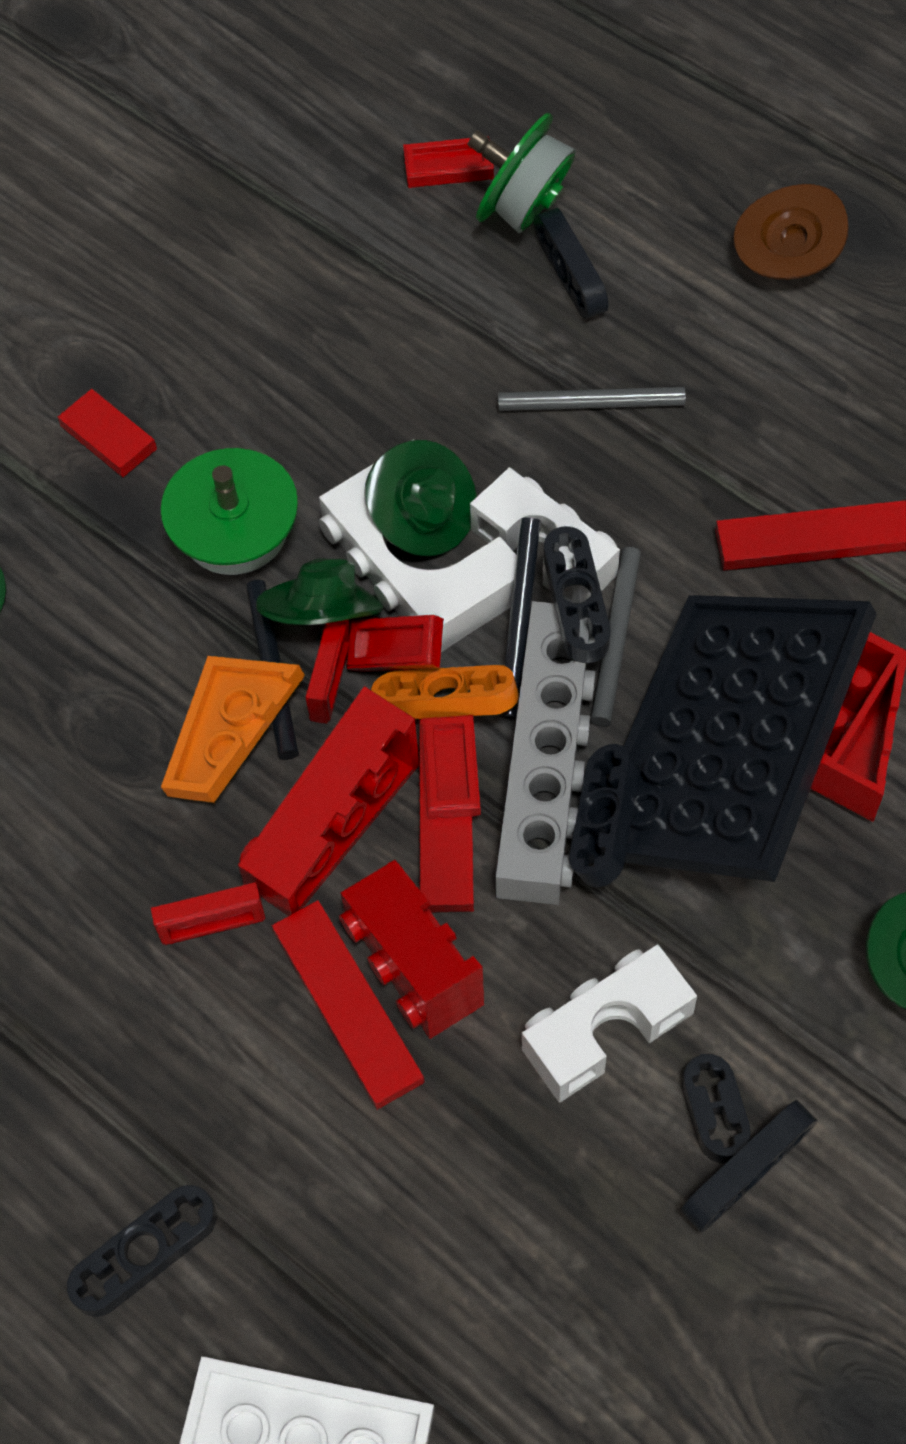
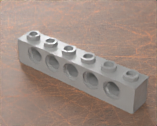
[496,601,595,905]

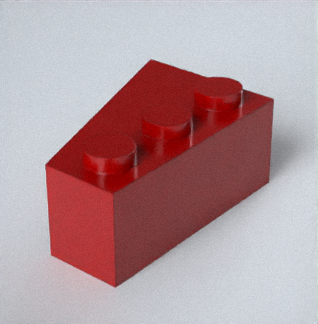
[339,860,484,1039]

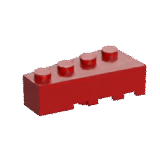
[238,686,419,916]

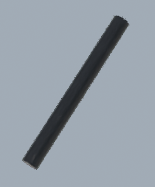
[499,517,541,718]
[246,579,299,760]

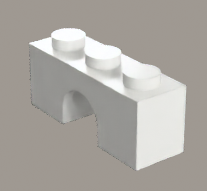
[470,467,620,603]
[522,944,697,1103]

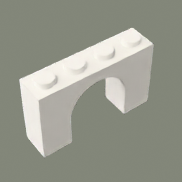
[318,439,517,652]

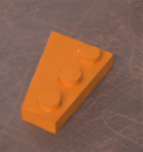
[161,656,305,803]

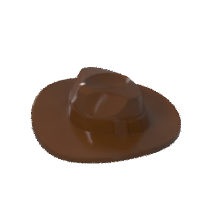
[734,184,849,280]

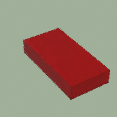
[403,136,494,188]
[57,389,157,477]
[347,614,444,672]
[306,619,350,724]
[422,715,481,819]
[151,882,266,945]

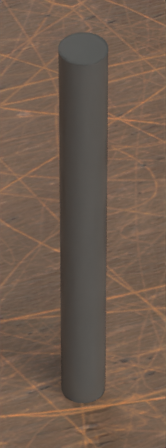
[498,387,686,411]
[591,547,641,727]

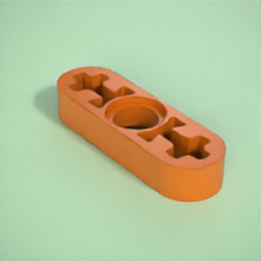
[371,665,519,719]

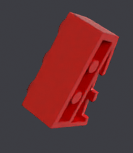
[811,632,906,822]

